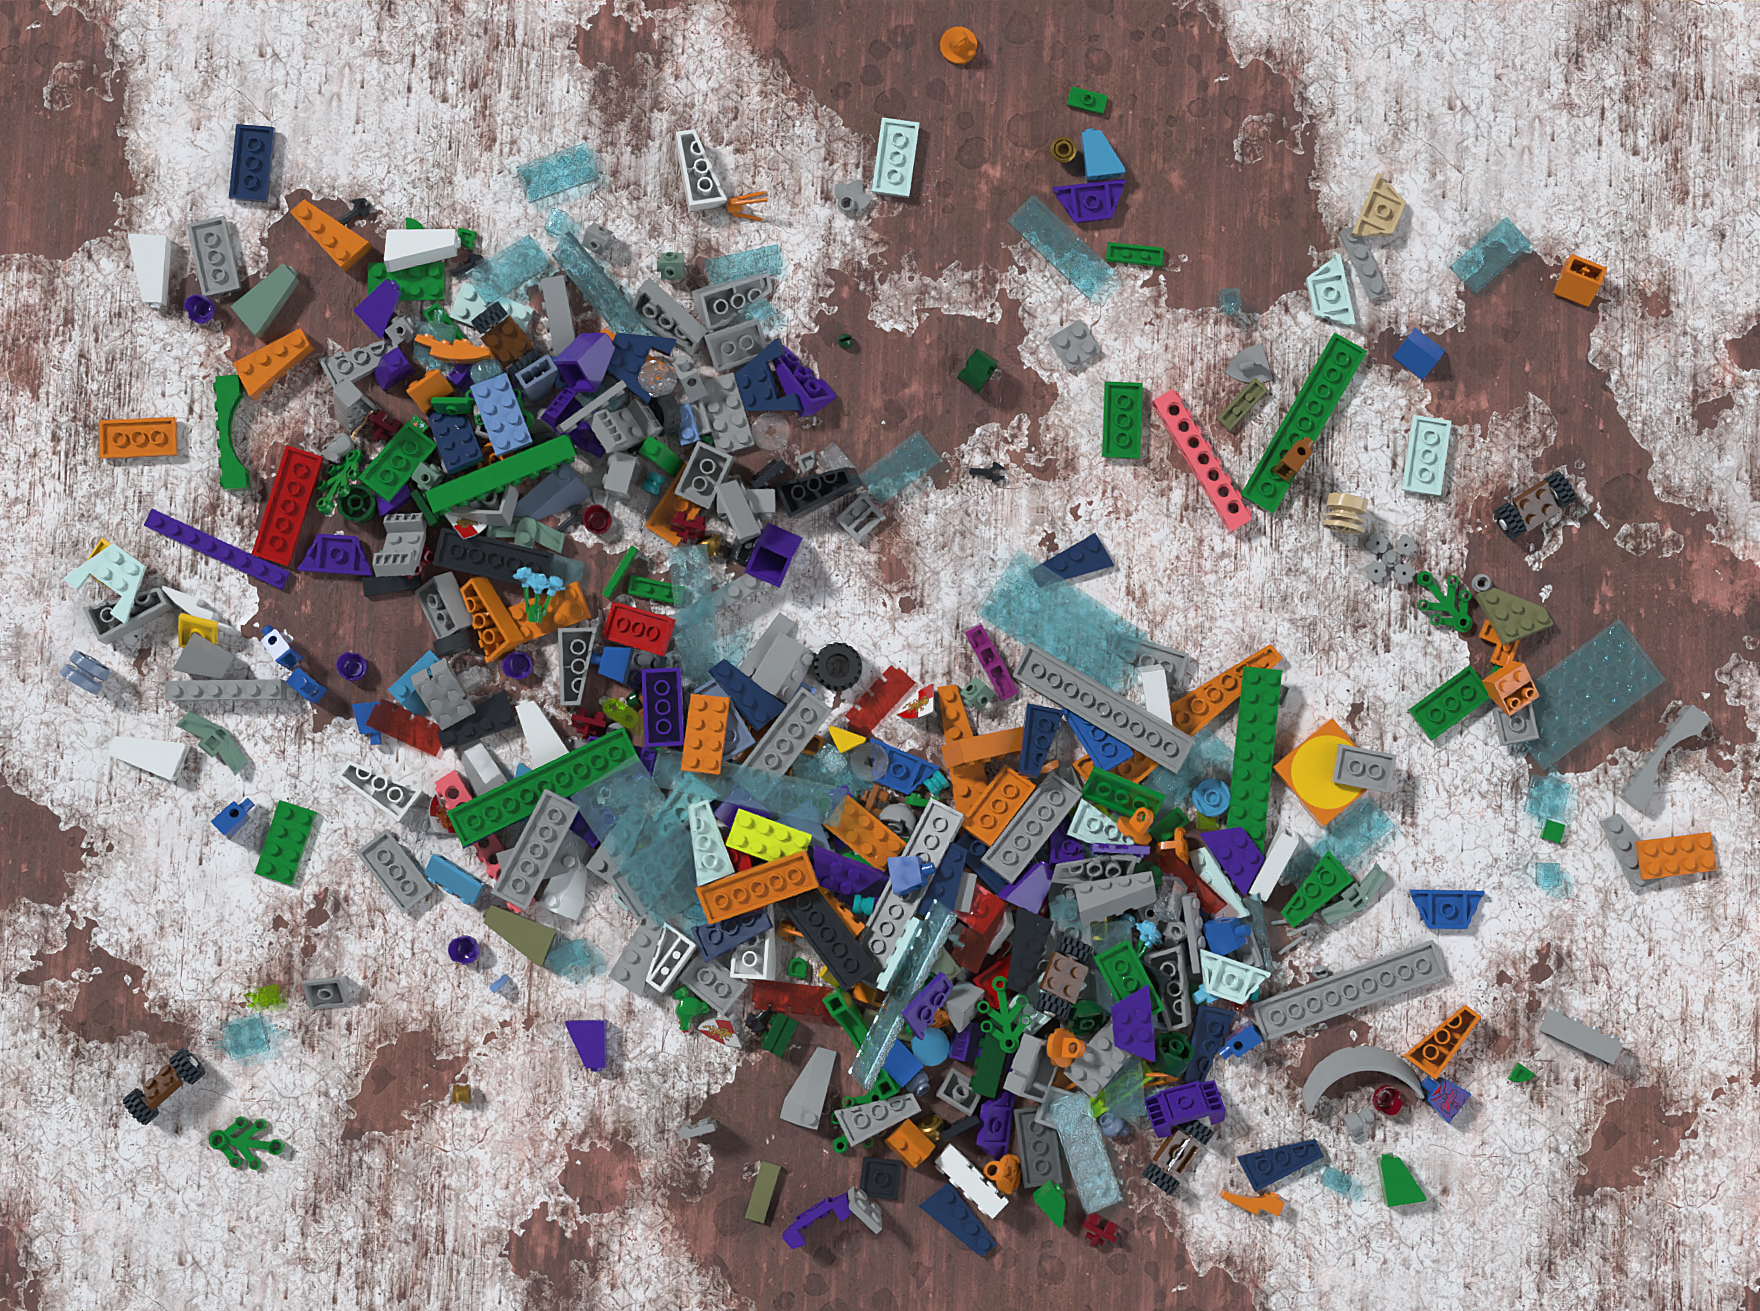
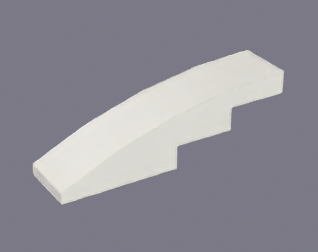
[162,586,234,634]

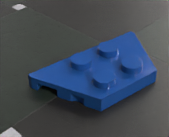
[870,737,940,795]
[1409,889,1485,929]

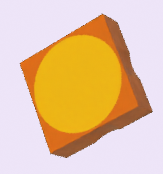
[1272,718,1368,827]

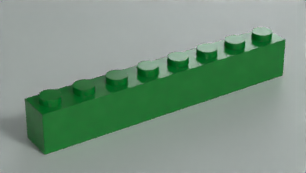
[425,434,579,516]

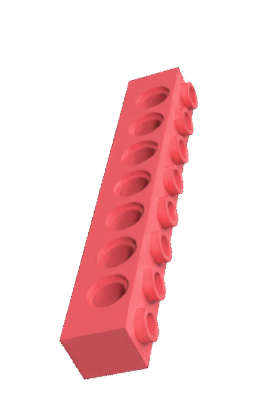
[1151,389,1252,533]
[434,770,538,913]

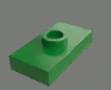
[1066,86,1108,115]
[431,397,474,415]

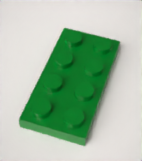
[368,262,445,302]
[1101,381,1143,459]
[358,421,438,504]
[1407,665,1490,741]
[1081,766,1166,825]
[254,800,317,885]
[1093,939,1165,1016]

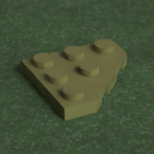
[1475,588,1554,646]

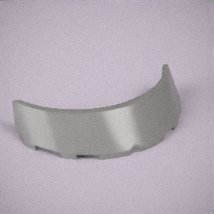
[1302,1045,1424,1114]

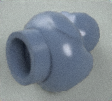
[906,1070,931,1096]
[1100,1112,1129,1138]

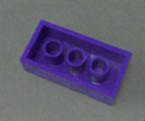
[641,667,685,748]

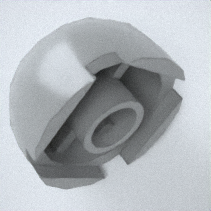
[878,803,916,839]

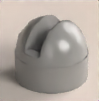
[1312,965,1328,980]

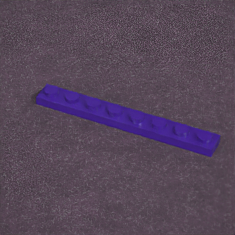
[144,508,291,590]

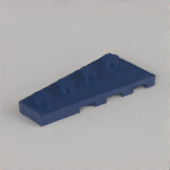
[1029,533,1115,588]

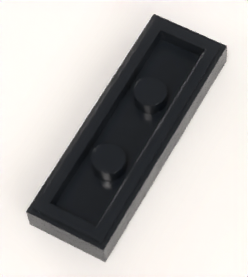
[362,573,422,597]

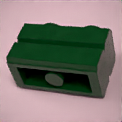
[760,1011,800,1058]

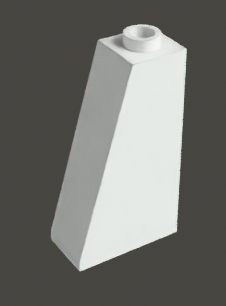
[384,229,461,272]
[128,234,171,309]
[516,699,570,769]
[107,736,191,781]
[1249,824,1299,901]

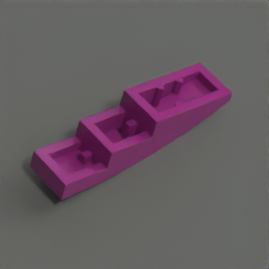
[964,623,1018,702]

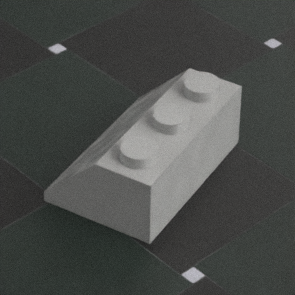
[714,480,763,544]
[415,572,473,640]
[751,632,817,704]

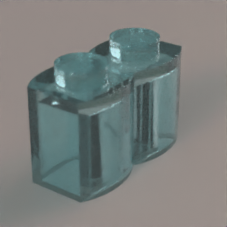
[547,936,593,976]

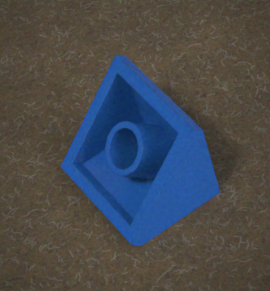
[1392,328,1445,380]
[875,1038,924,1087]

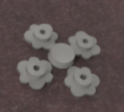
[1365,532,1417,585]

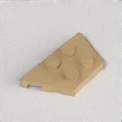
[1350,172,1406,237]

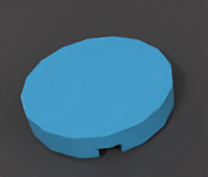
[1192,778,1231,817]
[911,1027,950,1066]

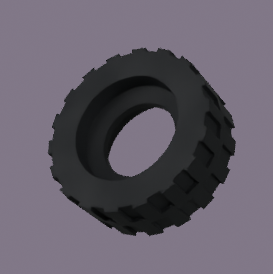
[648,393,681,436]

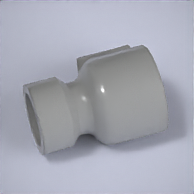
[1342,1107,1374,1142]

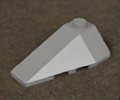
[692,272,773,330]
[458,739,510,798]
[1052,854,1137,885]
[780,1047,837,1130]

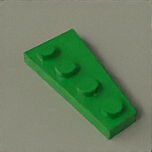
[1280,850,1353,929]

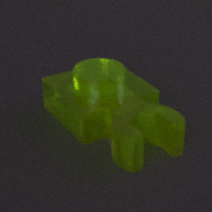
[245,984,282,1007]

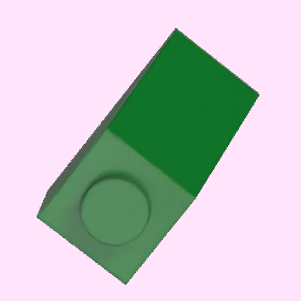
[1033,1179,1066,1229]

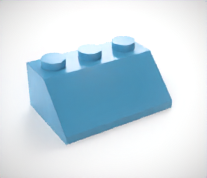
[388,650,460,719]
[424,854,488,906]

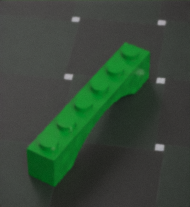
[213,374,251,492]
[822,987,901,1101]

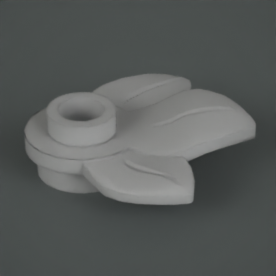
[835,180,872,214]
[1156,909,1187,947]

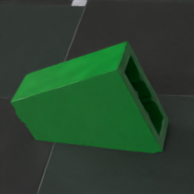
[639,436,685,478]
[1376,1152,1427,1207]

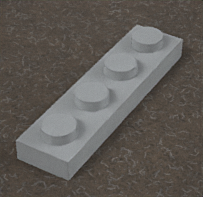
[1338,225,1388,302]
[1182,893,1205,974]

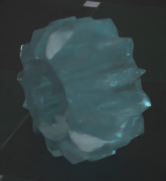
[470,358,504,384]

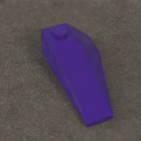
[772,344,837,417]

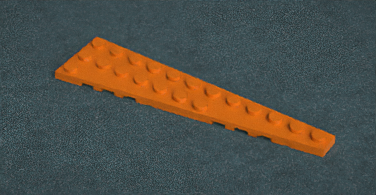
[1071,644,1283,784]
[937,684,1023,910]

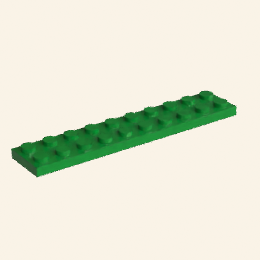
[1241,332,1367,515]
[1226,666,1282,855]
[447,727,640,847]

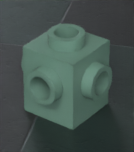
[657,252,685,280]
[410,462,445,491]
[960,676,995,711]

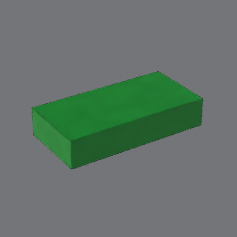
[1148,806,1190,843]

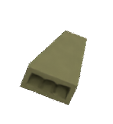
[483,904,558,967]

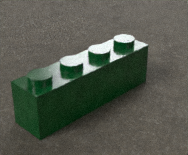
[968,1017,1014,1098]

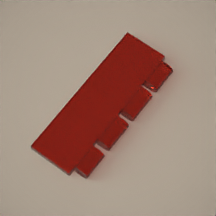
[844,665,916,738]
[365,698,441,757]
[1158,849,1228,915]
[950,892,1009,974]
[752,979,832,1017]

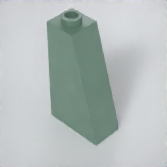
[230,263,300,339]

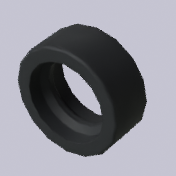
[433,632,472,657]

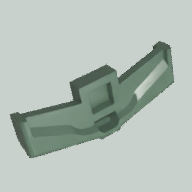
[486,517,565,554]
[176,711,248,776]
[1316,863,1388,926]

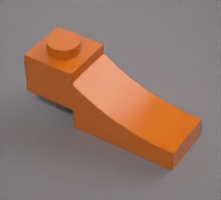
[1219,1188,1285,1217]

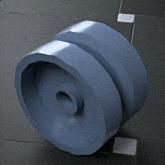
[60,650,112,695]

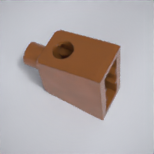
[1272,437,1314,482]

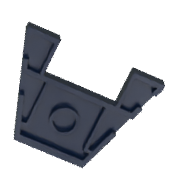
[606,333,677,406]
[734,338,802,411]

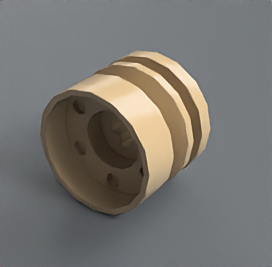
[1322,493,1368,534]

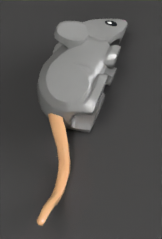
[318,411,373,464]

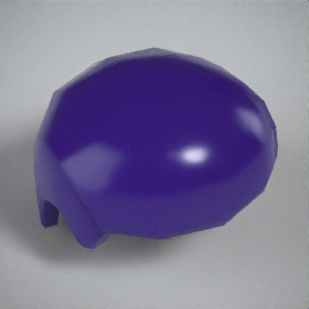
[184,294,215,324]
[502,650,533,680]
[336,652,368,681]
[448,935,480,965]

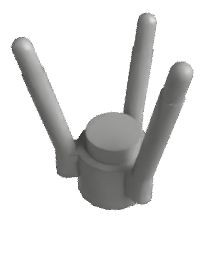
[1271,916,1318,955]

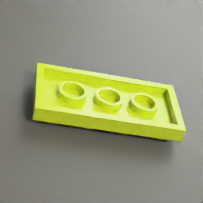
[725,809,812,861]

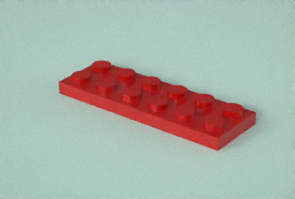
[251,445,324,566]

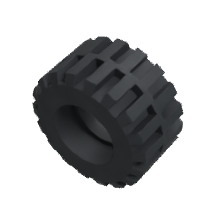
[814,642,862,692]

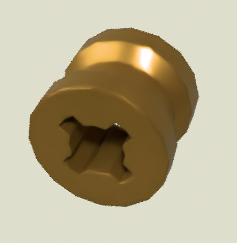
[452,1084,471,1104]

